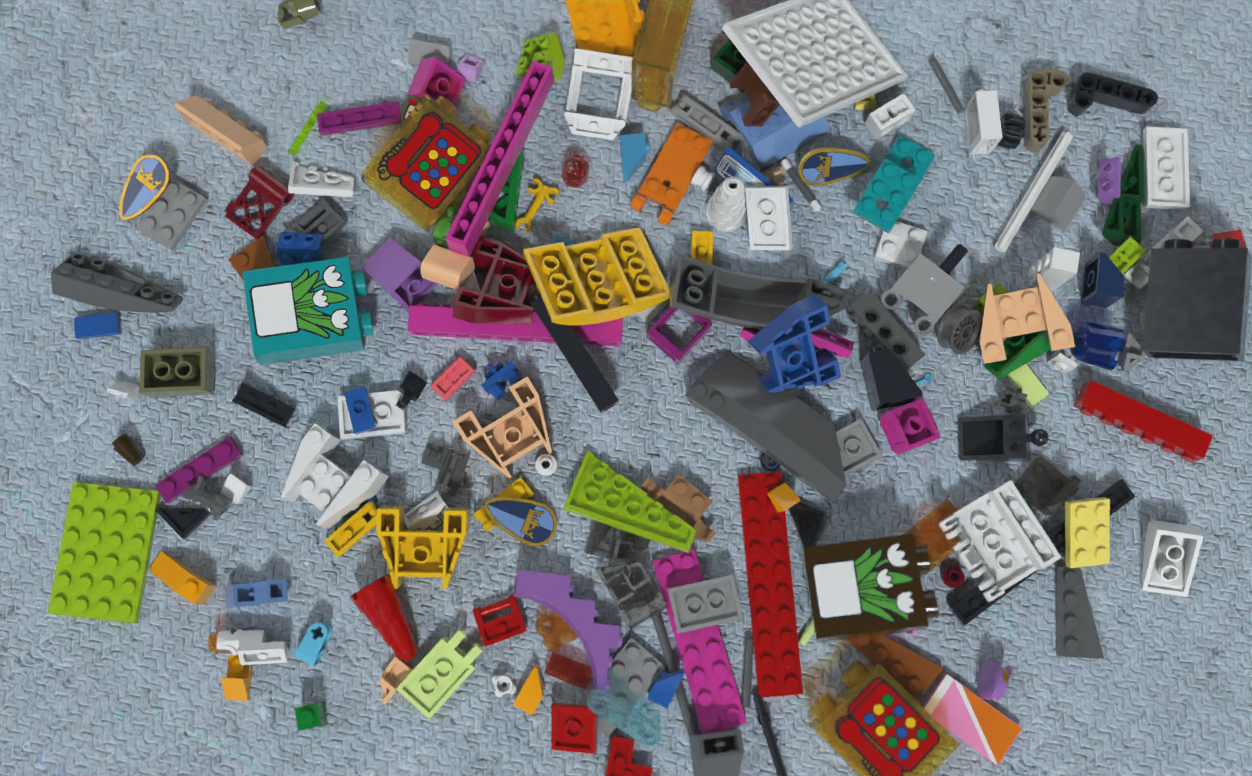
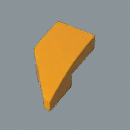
[513,664,546,716]

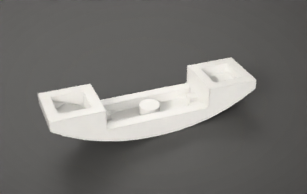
[1124,216,1203,290]

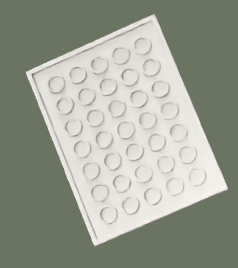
[722,0,908,128]

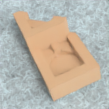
[379,656,414,705]

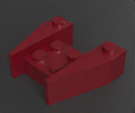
[453,236,536,324]

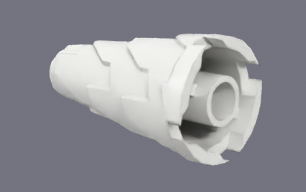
[706,177,747,232]

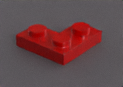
[605,736,653,776]

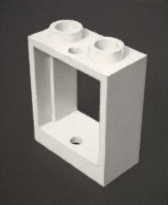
[964,89,1002,155]

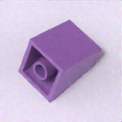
[361,238,438,312]

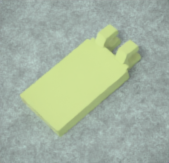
[396,627,483,719]

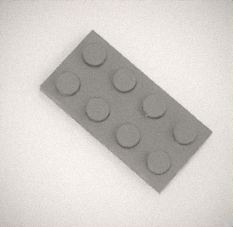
[576,637,665,737]

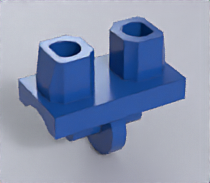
[481,361,521,400]

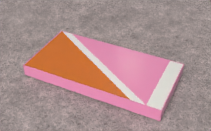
[920,674,1022,766]

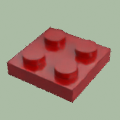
[551,703,598,754]

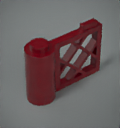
[224,166,295,239]

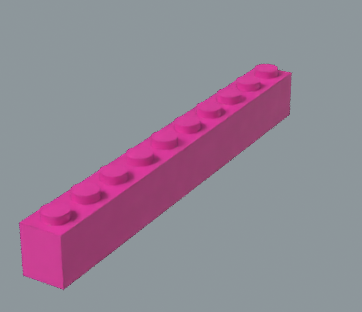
[445,61,555,256]
[408,303,623,347]

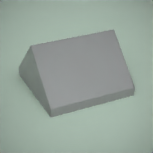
[1030,176,1086,232]

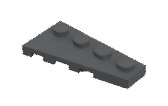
[1055,567,1104,659]

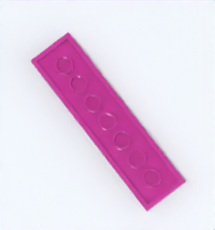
[652,549,747,733]

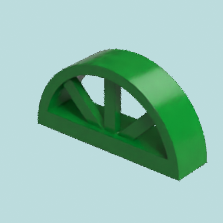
[488,148,524,232]

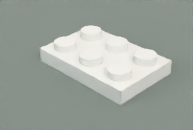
[745,186,793,250]
[338,390,406,440]

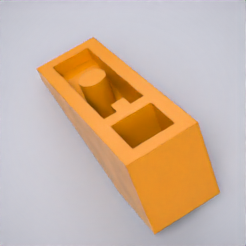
[149,551,216,605]

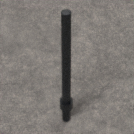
[753,696,787,776]

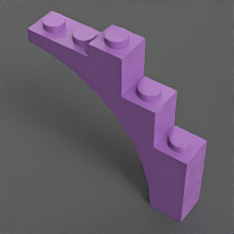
[514,570,623,697]

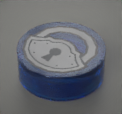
[760,453,781,472]

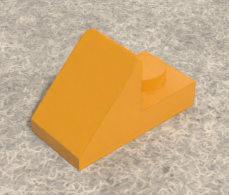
[221,654,253,701]

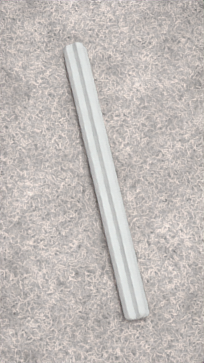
[995,132,1073,253]

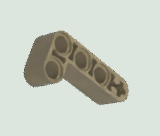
[1023,69,1069,153]

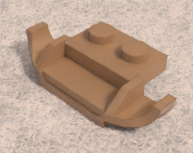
[641,474,716,541]

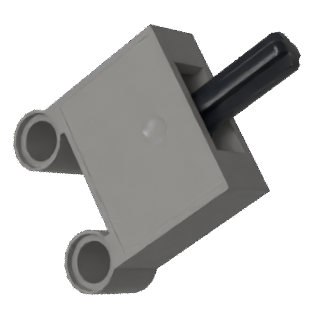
[881,244,968,337]

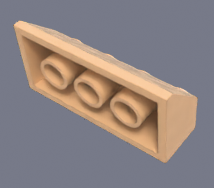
[173,95,268,166]

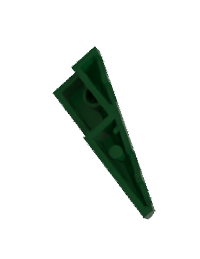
[1102,144,1144,246]

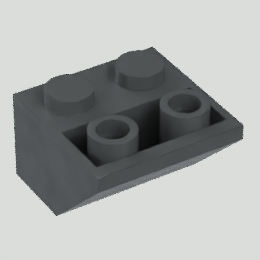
[689,730,744,776]

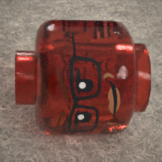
[561,155,590,188]

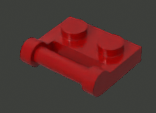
[472,594,527,647]

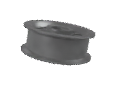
[937,304,983,354]

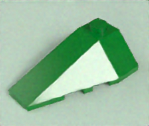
[984,330,1050,379]

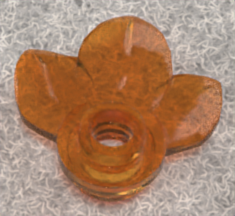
[535,612,578,652]

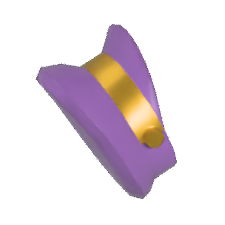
[977,658,1012,701]

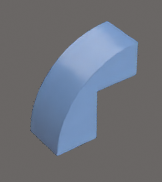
[225,579,288,608]

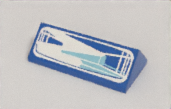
[713,147,793,211]

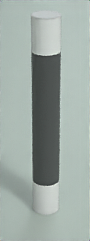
[780,158,822,213]

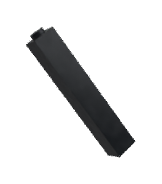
[530,293,619,414]

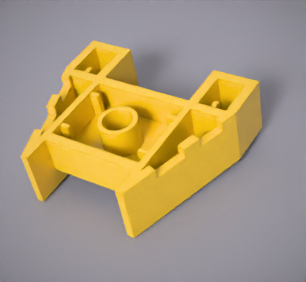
[376,506,470,590]

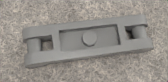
[670,94,741,152]

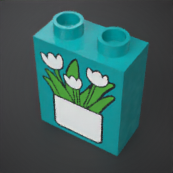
[242,257,374,366]

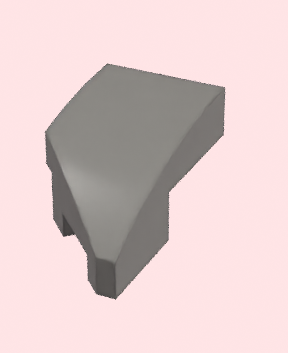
[1121,333,1146,371]

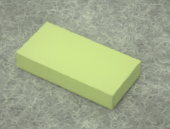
[1006,364,1049,407]

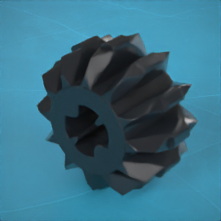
[997,113,1026,149]

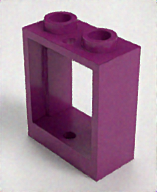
[646,307,713,365]

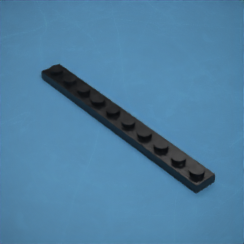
[948,479,1136,626]

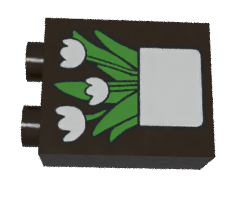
[804,534,938,642]

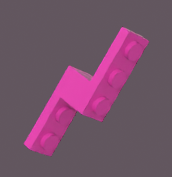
[740,327,854,358]

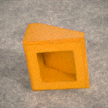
[767,483,801,512]

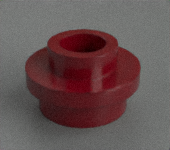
[942,566,965,588]

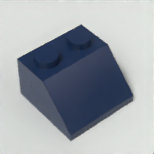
[1081,252,1126,308]

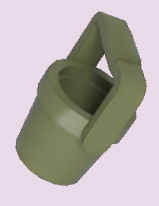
[278,0,322,29]

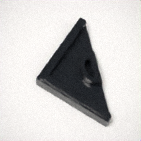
[788,502,824,547]
[156,508,211,539]

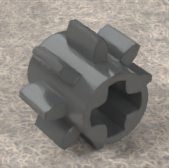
[999,387,1027,414]

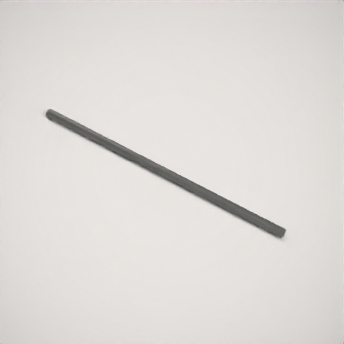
[644,588,697,736]

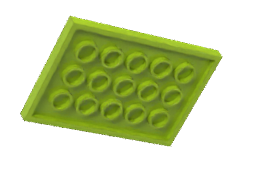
[47,482,161,623]

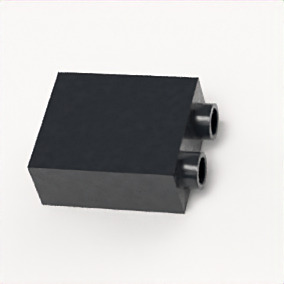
[1143,238,1252,362]

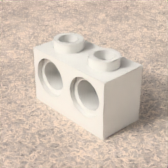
[865,93,916,140]

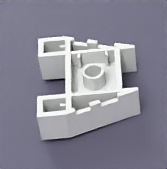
[281,423,389,529]

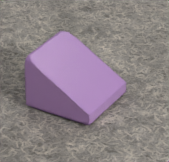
[457,54,485,83]

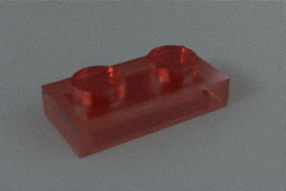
[544,652,592,690]

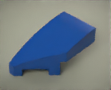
[647,668,685,708]

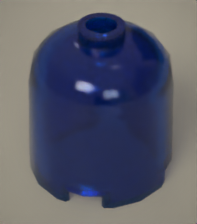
[1070,322,1126,371]

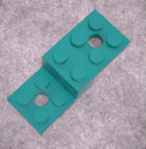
[852,135,936,234]

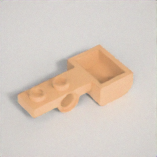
[421,221,490,290]

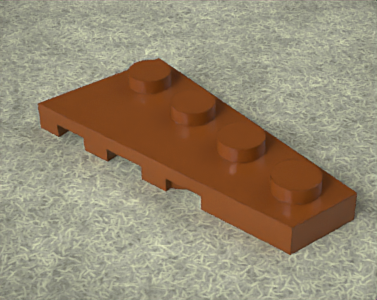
[846,635,944,702]

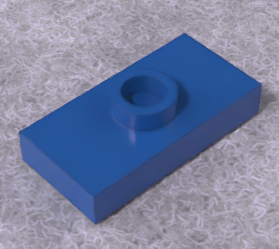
[344,387,377,435]

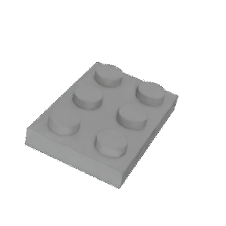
[136,178,208,251]
[836,418,883,476]
[668,575,743,634]

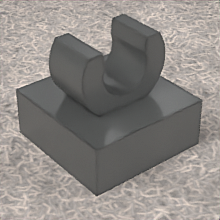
[421,443,449,470]

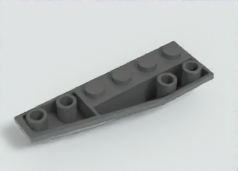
[51,252,183,313]

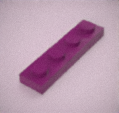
[317,101,402,136]
[155,437,243,504]

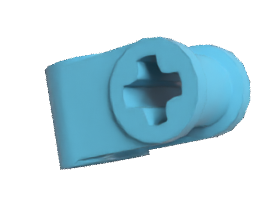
[294,621,332,667]

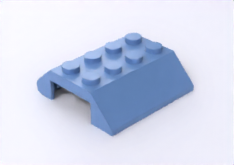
[719,92,830,172]

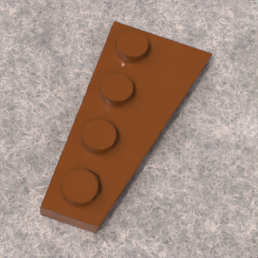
[228,236,276,280]

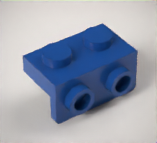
[276,232,324,265]

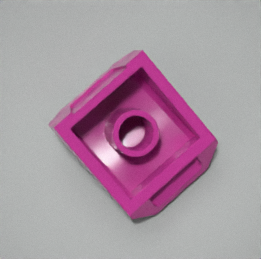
[880,398,941,455]

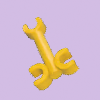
[515,178,560,234]

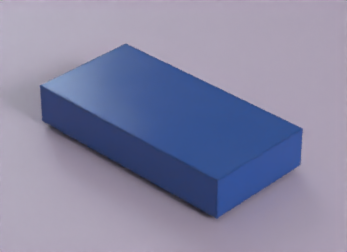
[74,312,120,340]

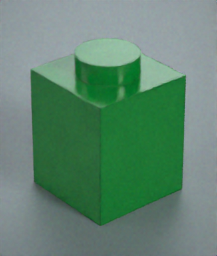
[295,701,327,731]

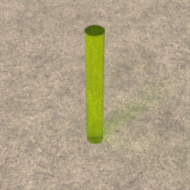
[288,101,326,156]

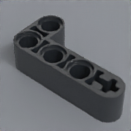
[1067,72,1158,116]

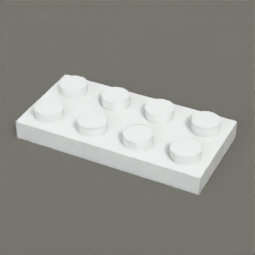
[1143,126,1190,210]

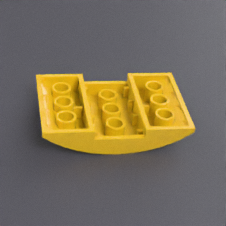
[523,227,670,325]

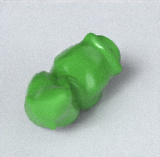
[433,200,464,249]

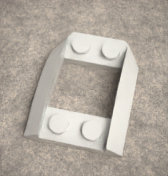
[564,49,636,140]

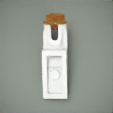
[208,627,288,665]

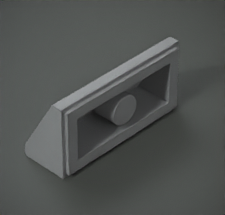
[408,39,452,66]

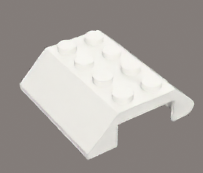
[938,480,1062,602]

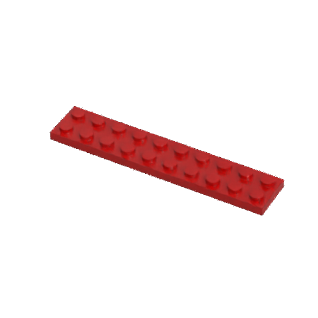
[737,472,803,698]

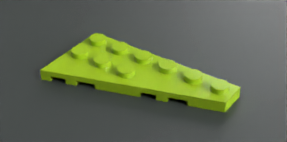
[564,450,696,553]

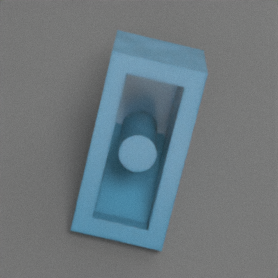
[620,133,650,182]

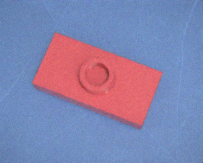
[430,356,476,402]

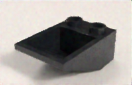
[958,414,1049,462]

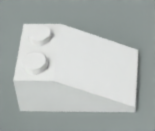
[1141,520,1203,597]

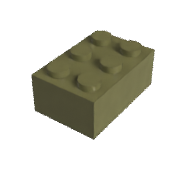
[139,347,214,397]

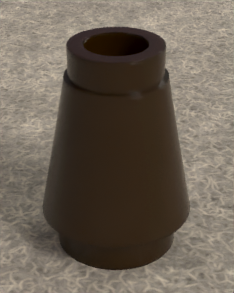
[112,433,144,466]

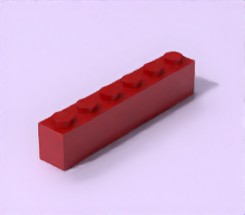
[1074,380,1213,462]

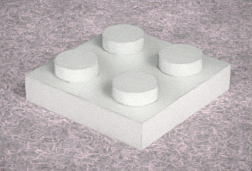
[874,221,927,269]

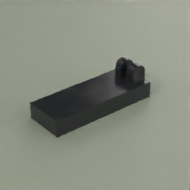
[232,382,296,428]

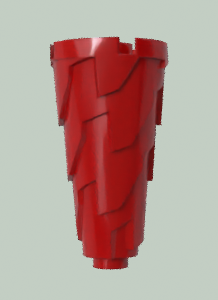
[350,573,418,662]

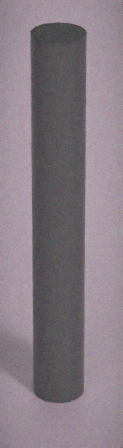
[929,57,965,114]
[741,639,754,708]

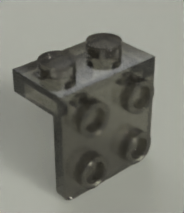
[1014,456,1081,516]

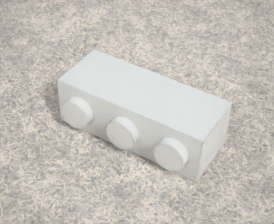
[1028,247,1080,291]

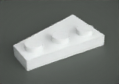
[288,161,354,197]

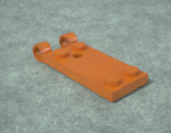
[630,123,713,226]

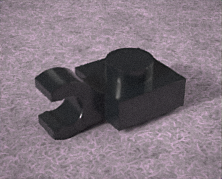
[395,371,427,410]

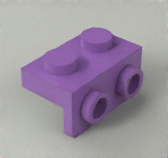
[1098,157,1121,208]

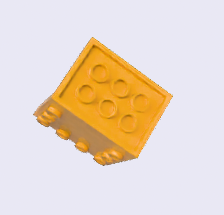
[565,0,645,58]

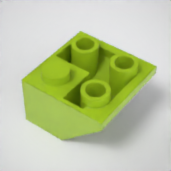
[515,32,565,82]

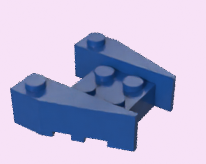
[748,295,841,393]

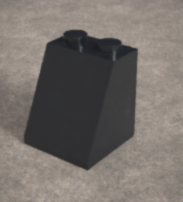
[860,347,923,411]

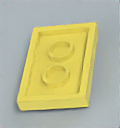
[1065,497,1110,568]

